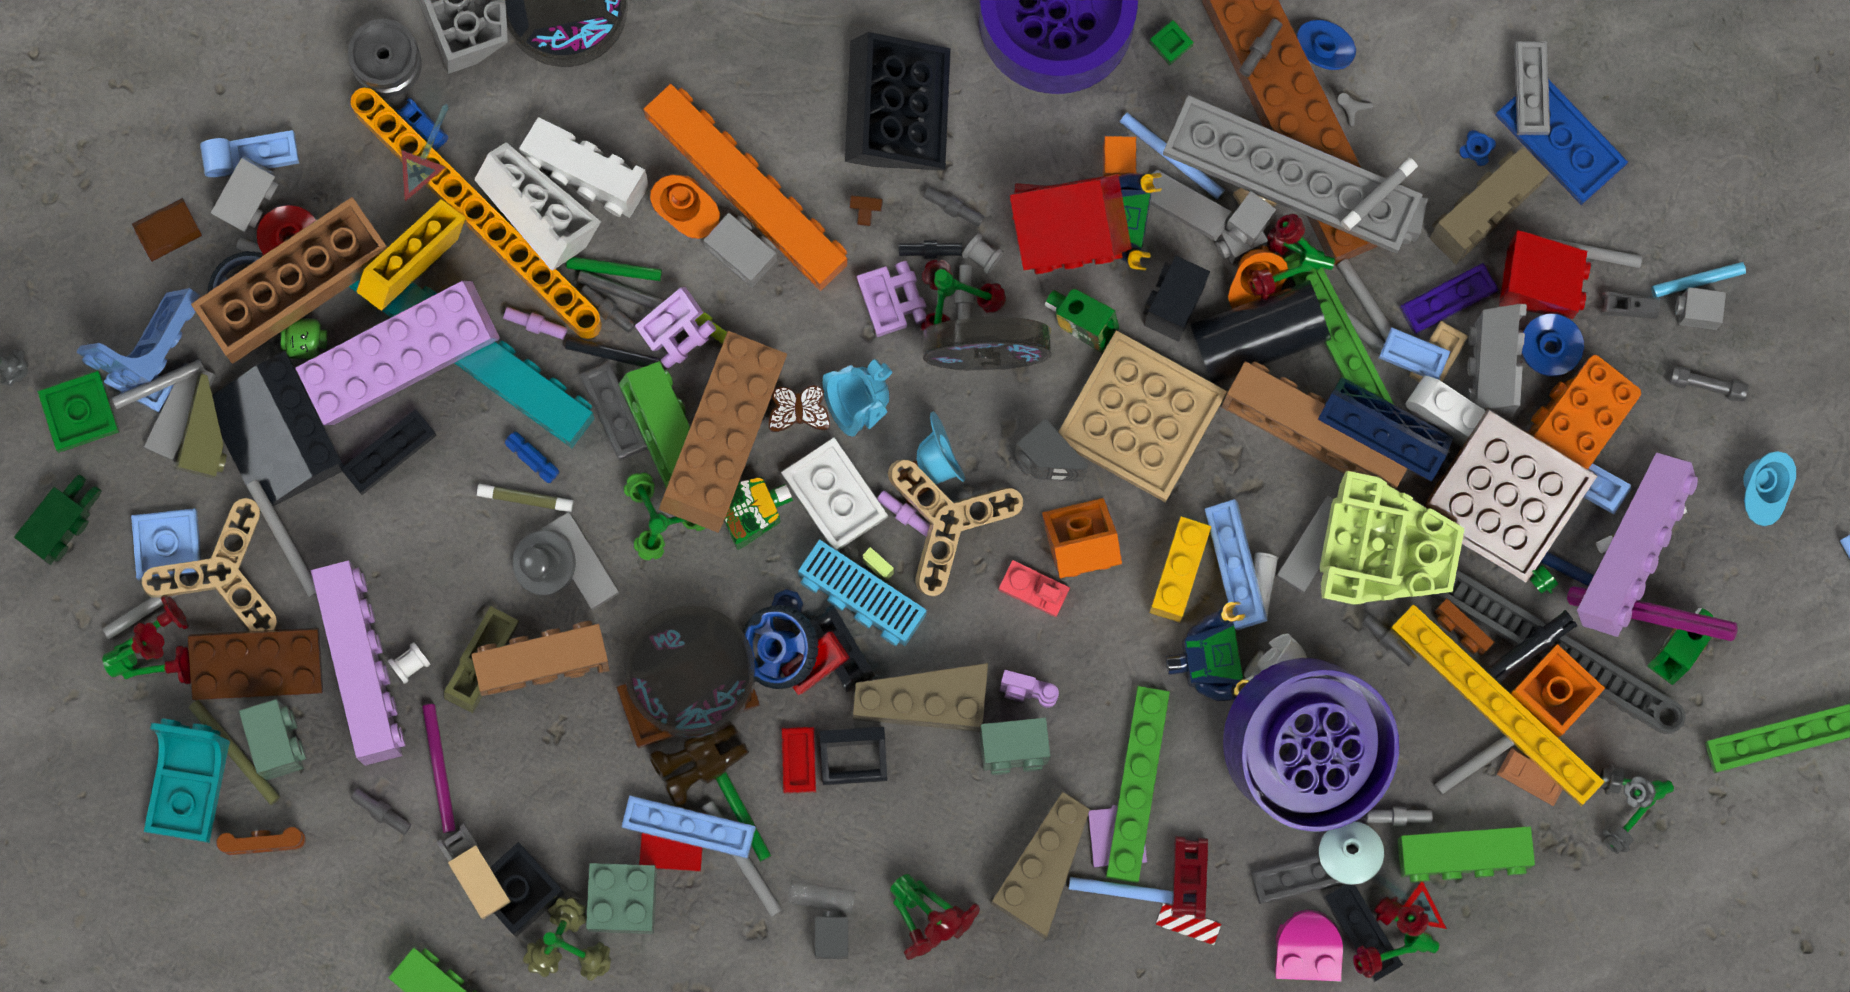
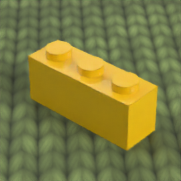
[1149,516,1211,623]

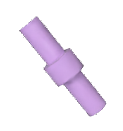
[503,307,567,340]
[877,491,930,536]

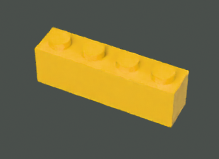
[356,199,466,311]

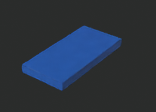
[1495,79,1628,205]

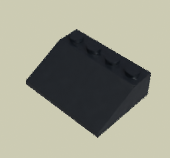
[845,32,951,171]
[212,351,345,513]

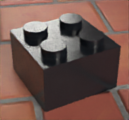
[1143,256,1210,342]
[490,842,565,937]

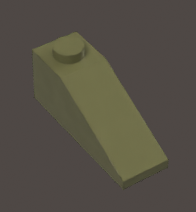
[175,374,227,478]

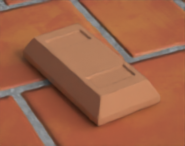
[1497,747,1563,806]

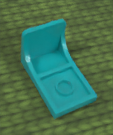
[144,718,230,843]

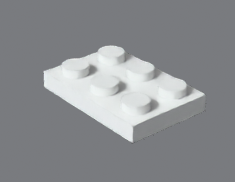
[781,438,888,551]

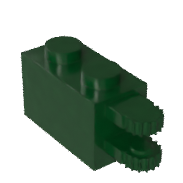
[14,475,102,565]

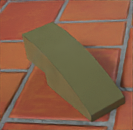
[444,606,519,713]

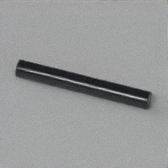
[565,337,661,367]

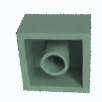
[239,699,307,780]
[979,718,1050,775]
[586,863,657,934]

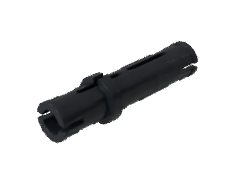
[1487,610,1578,684]

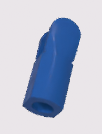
[395,98,449,151]

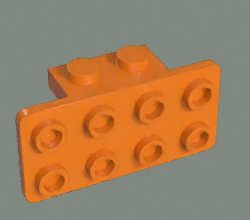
[1528,355,1641,469]

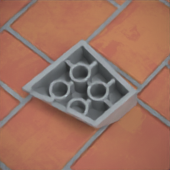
[1467,304,1527,419]

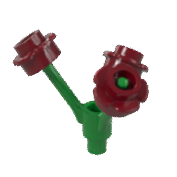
[1248,214,1335,299]
[921,259,1006,341]
[1353,896,1439,978]

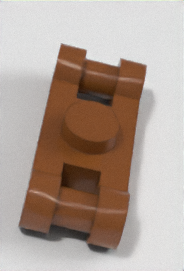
[216,827,306,855]

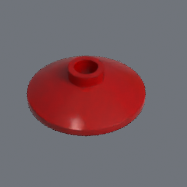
[257,205,316,255]

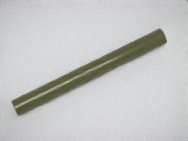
[188,700,281,805]

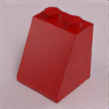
[1499,230,1591,319]

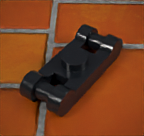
[808,605,875,692]

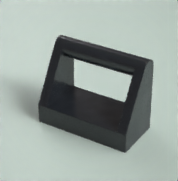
[820,727,888,785]

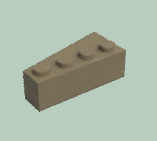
[1430,147,1550,265]
[853,663,988,732]
[991,792,1090,940]

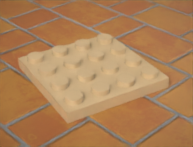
[1058,330,1228,503]

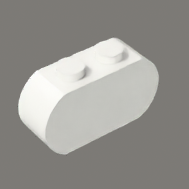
[1405,376,1485,447]

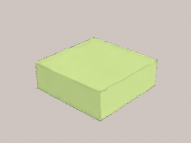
[863,547,894,582]

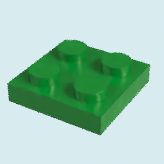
[37,371,120,453]

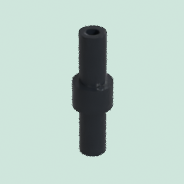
[899,240,962,259]

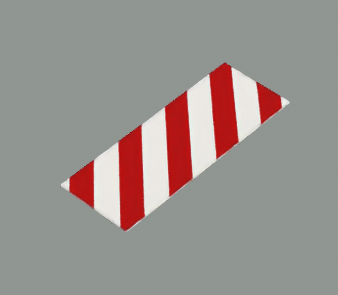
[1156,903,1221,945]

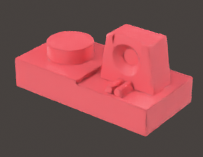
[998,560,1070,617]

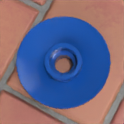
[1296,20,1356,70]
[1522,314,1584,376]

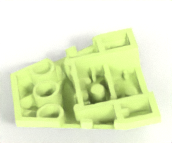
[1320,471,1465,604]

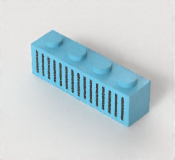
[798,539,927,646]

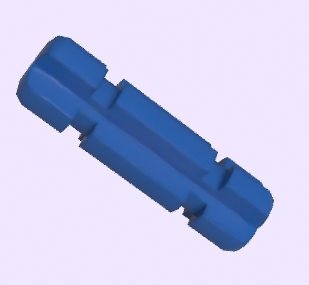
[505,432,559,483]

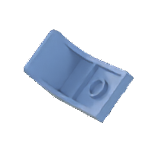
[77,288,200,387]

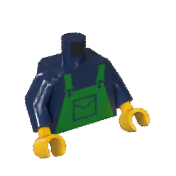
[1119,173,1162,271]
[1166,602,1249,701]

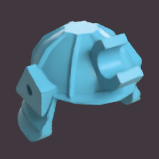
[822,359,892,437]

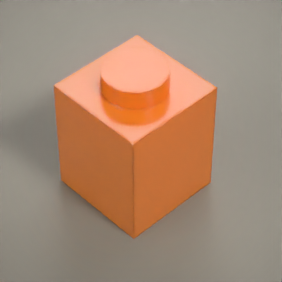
[1103,136,1136,176]

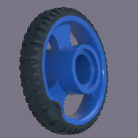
[740,605,818,689]

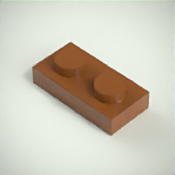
[1434,599,1494,656]

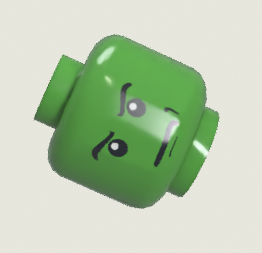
[281,318,327,359]

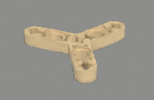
[888,459,1023,596]
[142,498,277,631]

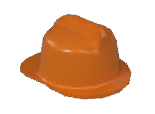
[650,174,720,239]
[1228,245,1288,308]

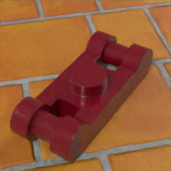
[1171,836,1208,919]

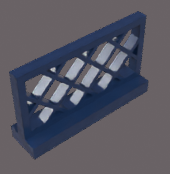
[1317,377,1454,481]

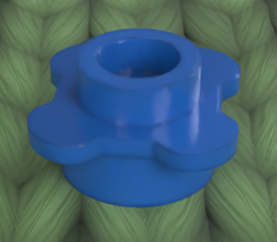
[1459,130,1496,166]

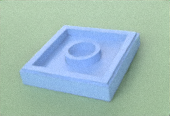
[131,508,202,580]

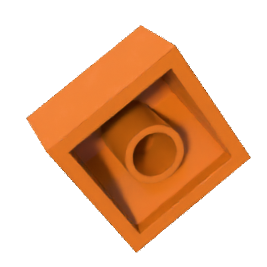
[1042,498,1122,579]
[1510,644,1605,738]

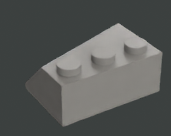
[418,0,508,74]

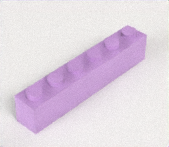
[1577,453,1698,637]

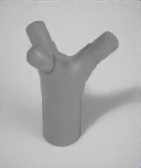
[1337,93,1373,126]

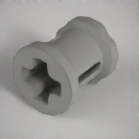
[962,233,1004,274]
[437,824,480,861]

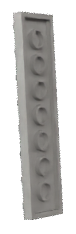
[1163,95,1423,254]

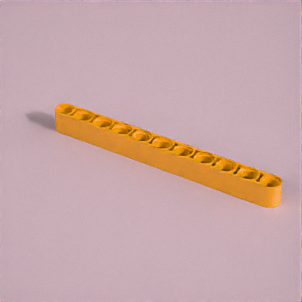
[350,87,602,339]

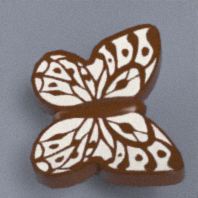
[769,385,830,432]

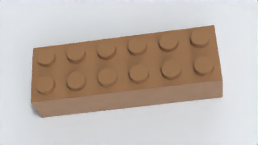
[191,197,388,364]
[658,331,787,533]
[1222,361,1407,490]

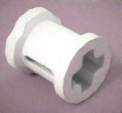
[388,642,431,684]

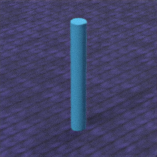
[1651,262,1746,298]

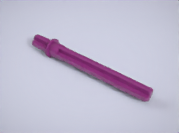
[1567,586,1738,641]

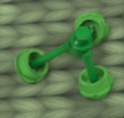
[624,472,705,561]

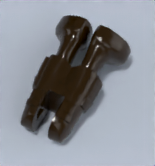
[649,724,749,807]

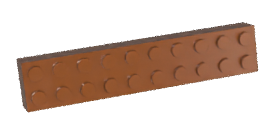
[1201,0,1377,266]

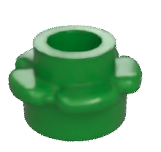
[1529,565,1559,594]

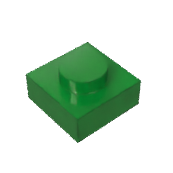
[1149,20,1194,66]

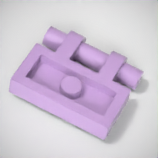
[856,261,927,337]
[635,287,716,368]
[1000,670,1059,708]

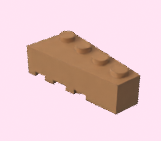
[471,621,610,696]

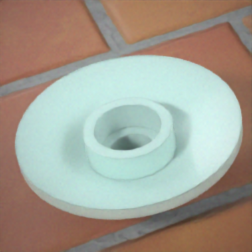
[1319,821,1384,885]

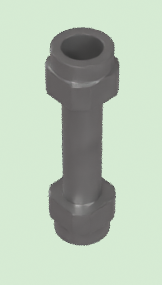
[1669,366,1749,402]

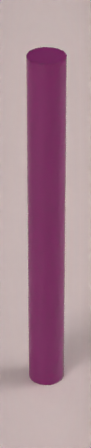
[422,704,456,833]

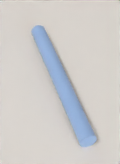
[1120,112,1225,200]
[1069,877,1195,904]

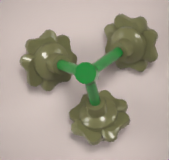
[523,897,611,981]

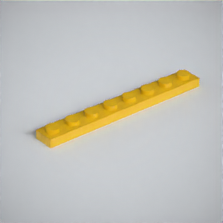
[1391,604,1605,807]

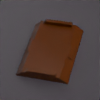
[132,198,202,262]

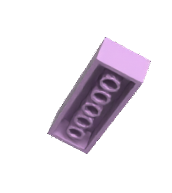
[296,281,500,425]
[311,560,406,766]

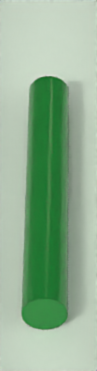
[566,257,662,282]
[716,772,772,862]

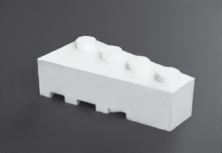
[519,117,649,218]
[474,142,601,271]

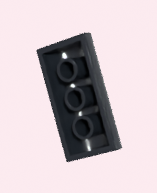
[1190,280,1332,383]

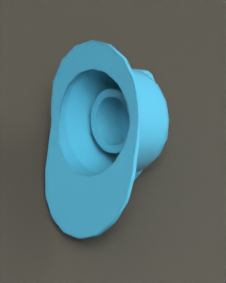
[917,411,965,485]
[1743,451,1796,526]

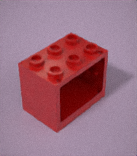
[1010,174,1132,274]

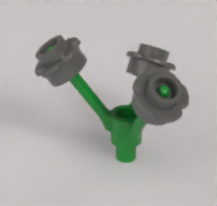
[1600,763,1674,854]

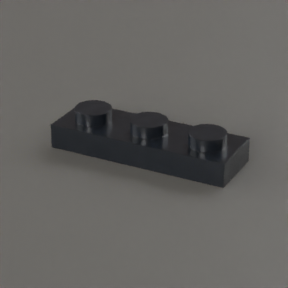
[341,409,437,495]
[1324,884,1403,982]

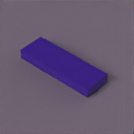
[1400,263,1499,335]

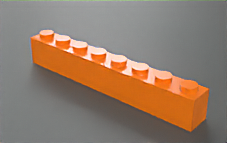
[644,84,847,291]

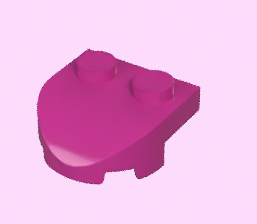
[1275,910,1343,981]

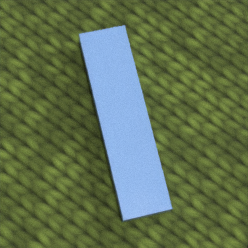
[1205,499,1268,630]
[621,795,756,859]

